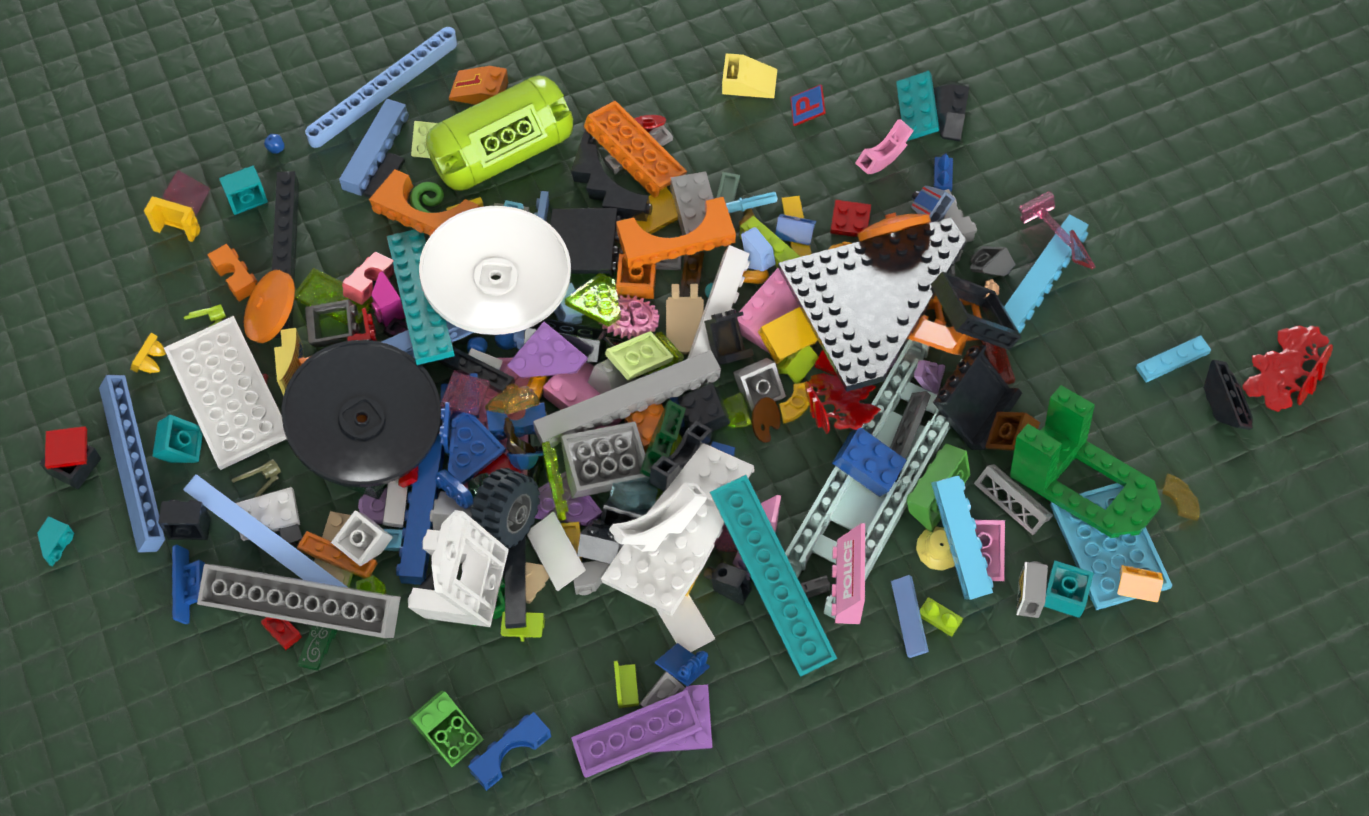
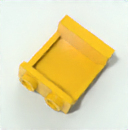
[144,196,200,242]
[758,307,818,364]

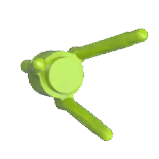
[184,304,226,327]

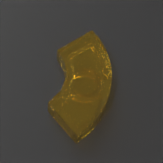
[1162,473,1200,521]

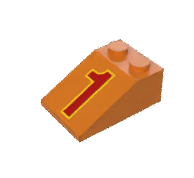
[449,66,508,105]

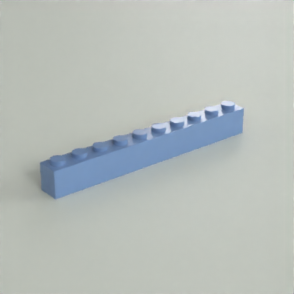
[99,375,165,552]

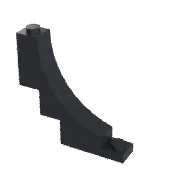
[571,129,653,222]

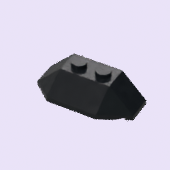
[933,81,969,141]
[1203,360,1253,430]

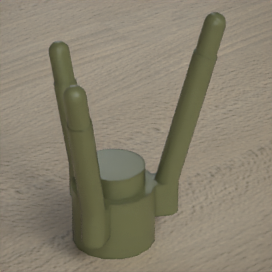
[231,459,281,497]

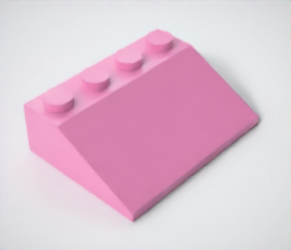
[737,268,799,354]
[543,362,624,429]

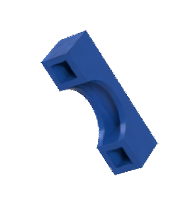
[468,712,551,791]

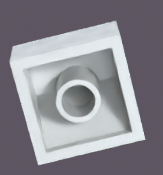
[331,510,393,566]

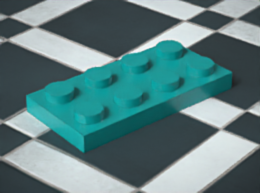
[896,71,939,141]

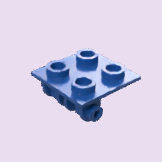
[655,643,710,687]

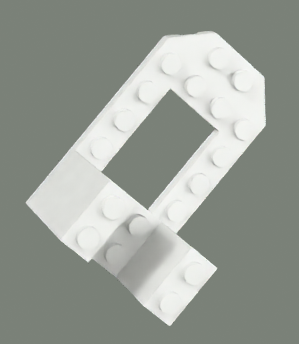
[408,510,509,627]

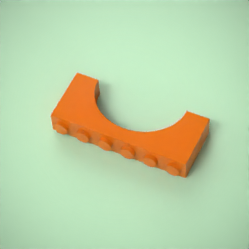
[369,169,480,236]
[616,197,736,268]

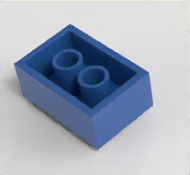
[832,428,907,497]

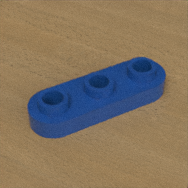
[434,469,474,509]

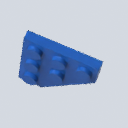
[448,409,506,485]

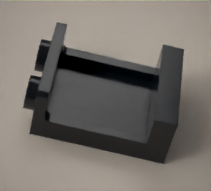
[704,309,754,365]

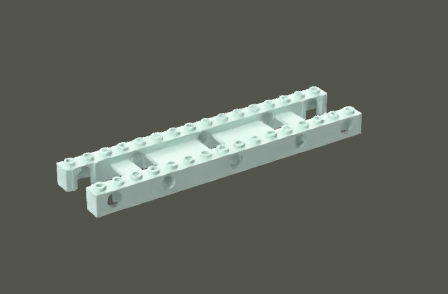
[785,339,962,619]

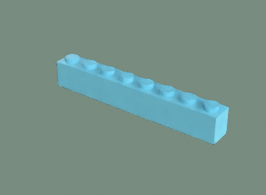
[1004,214,1089,333]

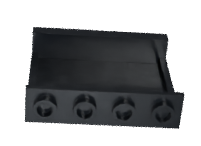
[551,208,622,280]
[933,345,1022,450]

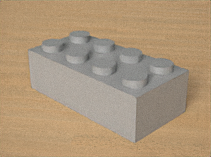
[670,171,714,236]

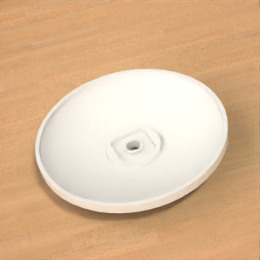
[419,206,571,335]

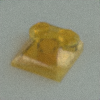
[485,384,539,414]

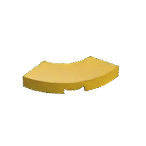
[779,382,813,424]

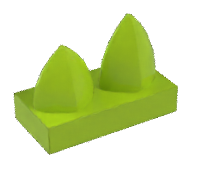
[920,597,963,637]

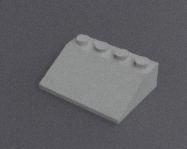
[561,422,650,499]

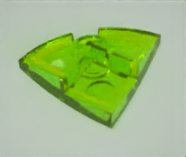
[722,392,752,428]

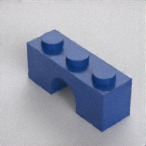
[486,403,546,440]

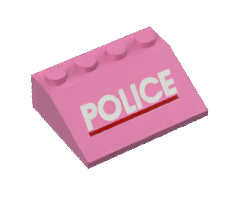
[831,523,865,624]

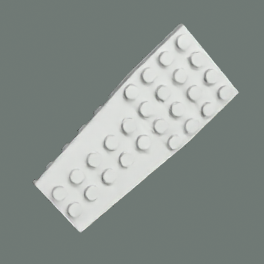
[601,444,754,616]

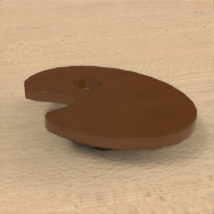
[752,397,780,443]

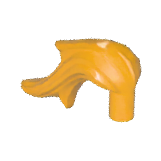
[742,270,769,284]

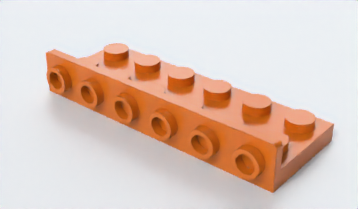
[584,101,687,198]

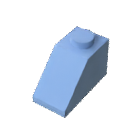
[741,227,776,271]

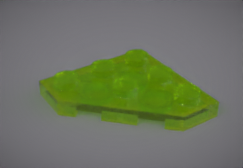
[565,273,621,327]
[542,441,569,521]

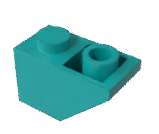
[37,516,74,567]

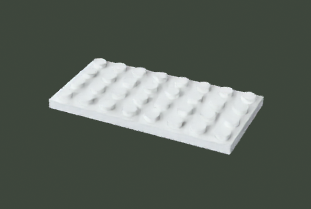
[164,316,286,470]

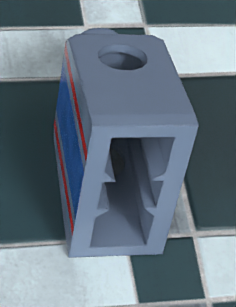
[912,186,955,223]

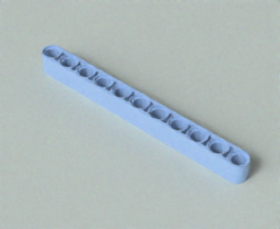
[305,27,457,148]
[183,474,348,588]

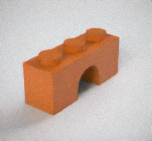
[207,244,258,302]

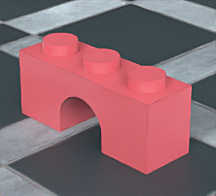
[342,252,394,305]

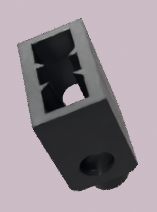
[704,562,752,606]

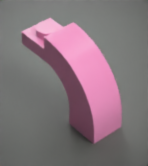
[855,120,914,174]

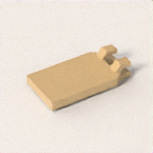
[666,284,704,355]

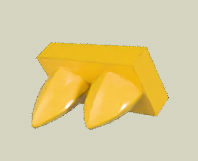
[130,333,166,373]

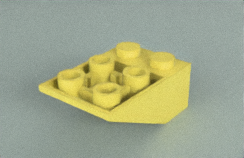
[722,53,777,98]

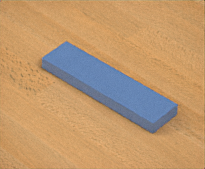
[891,575,929,658]

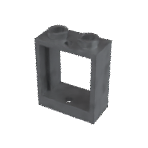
[305,299,360,348]

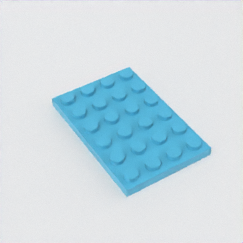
[1050,483,1172,610]

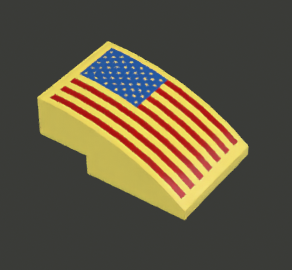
[274,328,303,396]

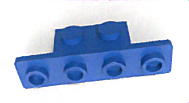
[172,545,205,624]

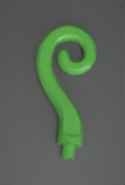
[410,182,444,213]

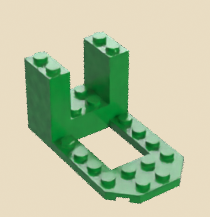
[1010,385,1161,538]

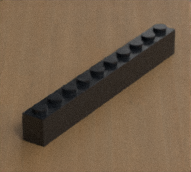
[272,171,299,338]

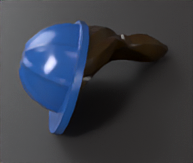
[503,417,546,470]

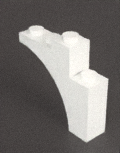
[609,483,707,551]

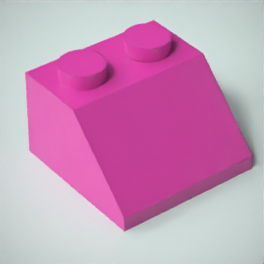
[371,271,405,327]

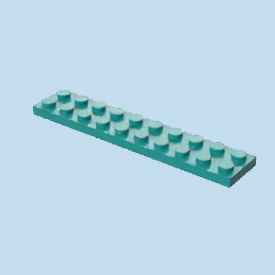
[387,229,455,365]
[709,475,837,677]

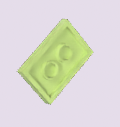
[605,331,674,380]

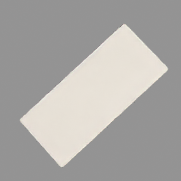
[527,512,586,591]
[656,595,715,652]

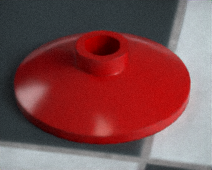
[634,115,666,132]

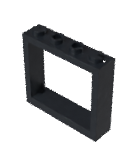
[930,271,1021,350]

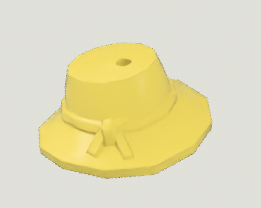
[916,527,955,571]

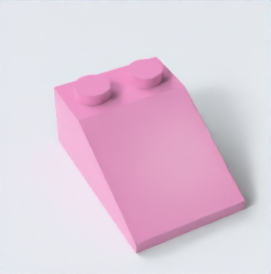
[974,519,1005,581]

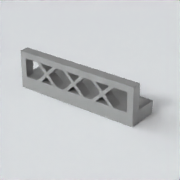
[974,464,1053,535]

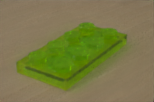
[294,268,373,326]

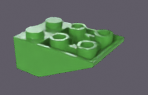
[409,691,484,767]

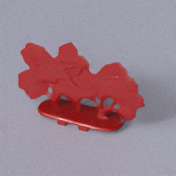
[1242,325,1333,412]
[805,373,881,434]

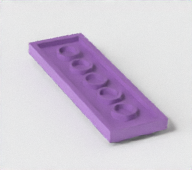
[571,690,703,778]

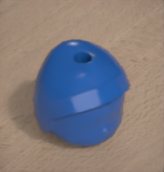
[264,134,284,154]
[467,337,487,353]

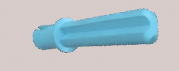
[726,192,777,213]

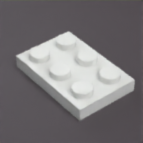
[235,487,300,541]

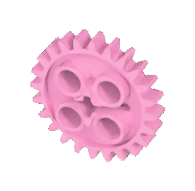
[598,295,659,340]

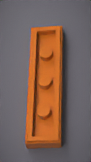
[297,531,377,580]

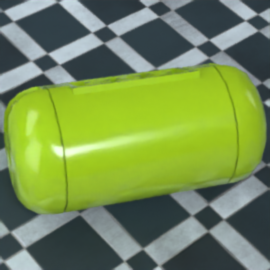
[425,75,573,191]

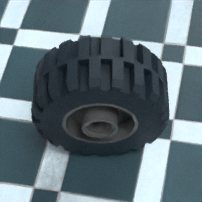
[470,468,540,548]

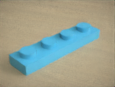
[1136,335,1211,382]

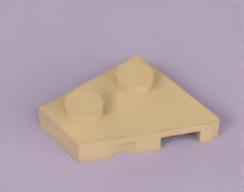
[526,562,550,604]

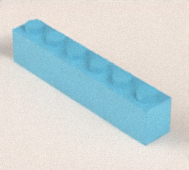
[931,475,993,600]

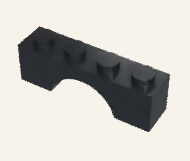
[649,421,712,491]

